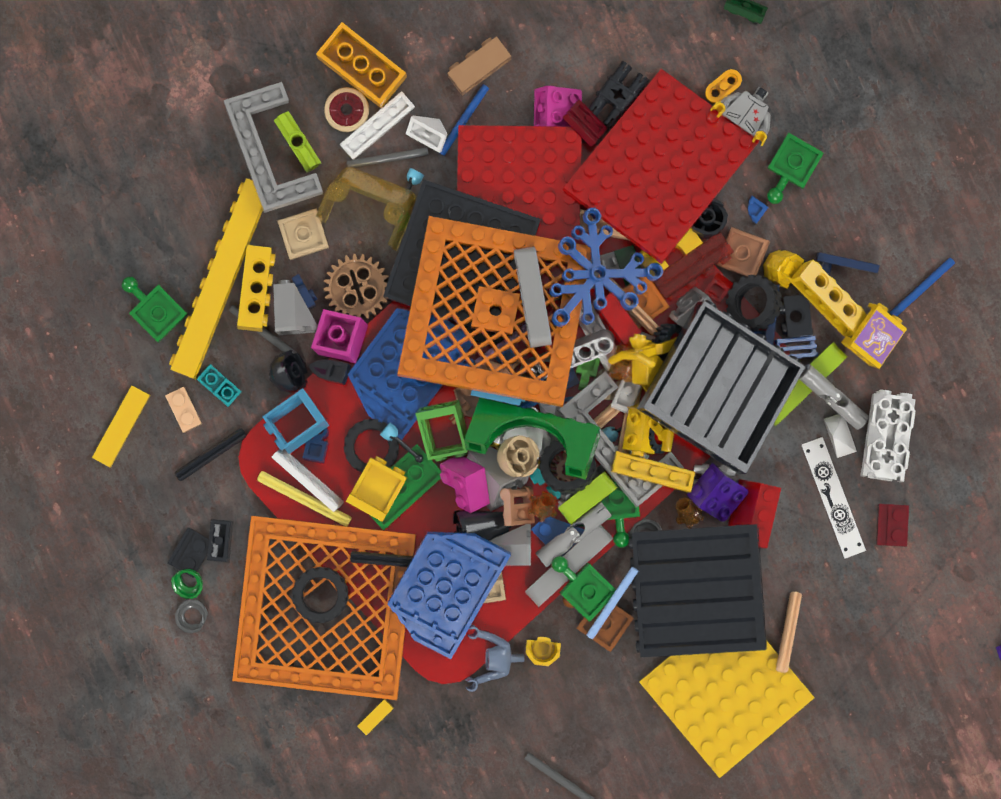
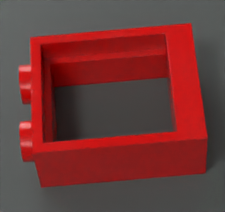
[594,293,641,348]

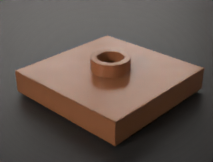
[716,227,770,277]

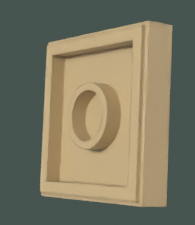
[278,208,329,260]

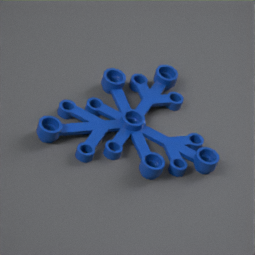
[549,208,663,327]

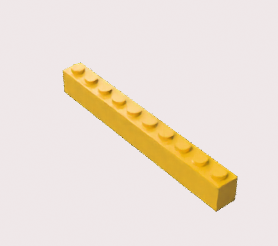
[169,178,263,380]

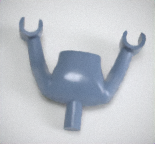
[465,624,524,692]

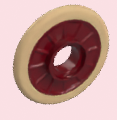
[324,87,369,132]

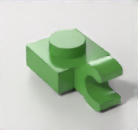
[576,358,600,390]

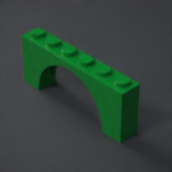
[464,397,600,480]

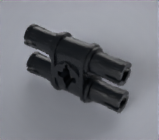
[589,61,649,129]

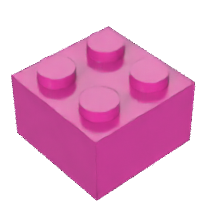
[311,309,368,364]

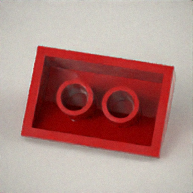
[728,479,781,549]

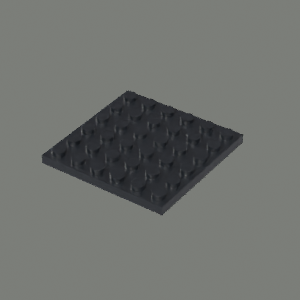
[383,179,541,337]

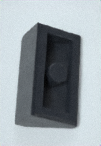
[207,519,233,562]

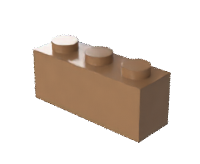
[447,36,511,96]

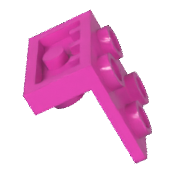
[534,86,582,127]

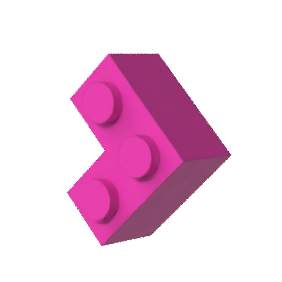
[440,456,490,513]

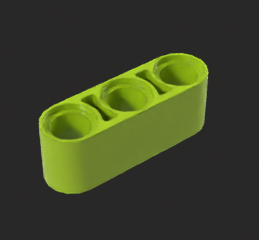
[558,471,618,525]

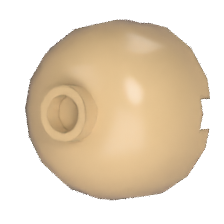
[497,435,539,477]

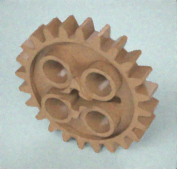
[324,254,389,319]

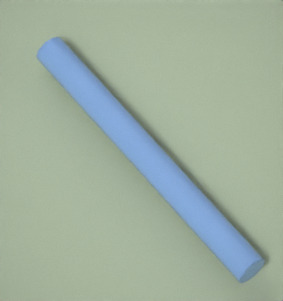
[586,567,638,639]

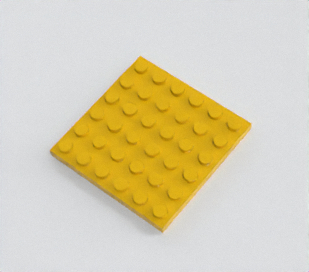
[639,641,815,778]

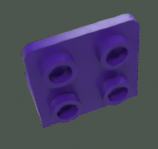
[687,463,748,522]

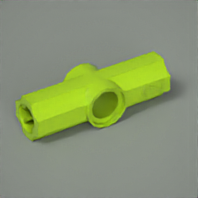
[274,111,322,173]

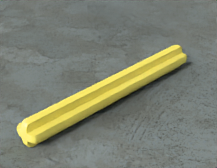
[257,471,351,526]

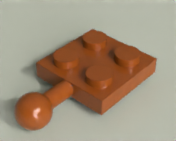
[563,597,634,652]

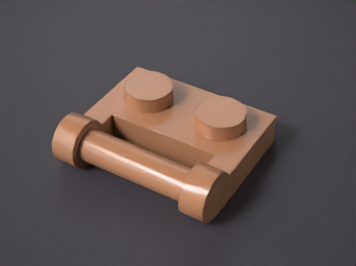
[500,486,535,526]

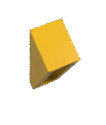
[357,699,394,735]

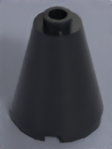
[453,510,512,541]

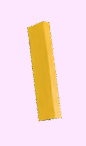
[92,385,151,468]
[610,451,695,492]

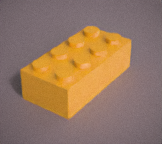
[316,22,407,108]

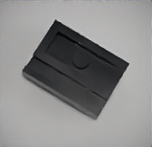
[168,527,209,578]

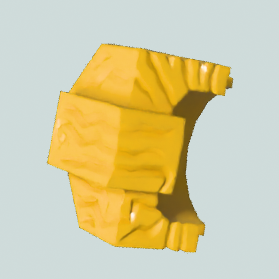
[763,250,804,289]
[525,637,561,666]

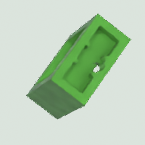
[415,400,469,461]

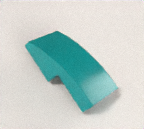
[196,363,242,407]
[529,468,561,500]

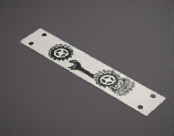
[802,437,866,558]

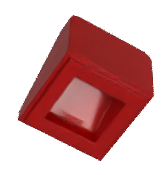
[703,272,733,304]

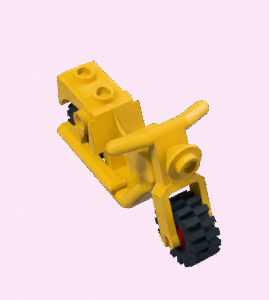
[608,324,683,457]

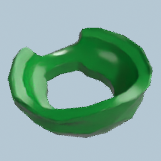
[171,569,203,599]

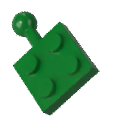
[767,132,824,204]
[122,277,188,343]
[601,478,640,548]
[552,556,616,622]

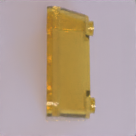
[316,167,417,251]

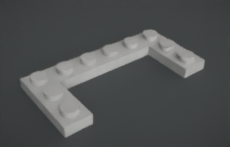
[224,82,323,213]
[557,371,684,507]

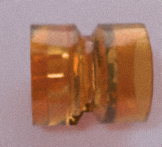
[608,345,633,382]

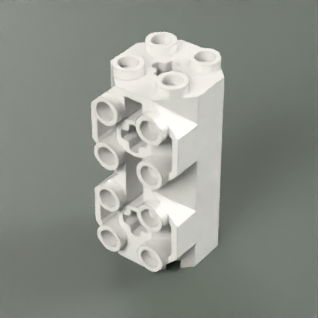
[861,390,916,482]

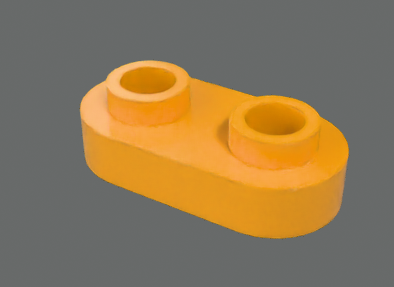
[705,69,742,104]

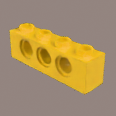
[237,245,275,332]
[789,260,867,337]

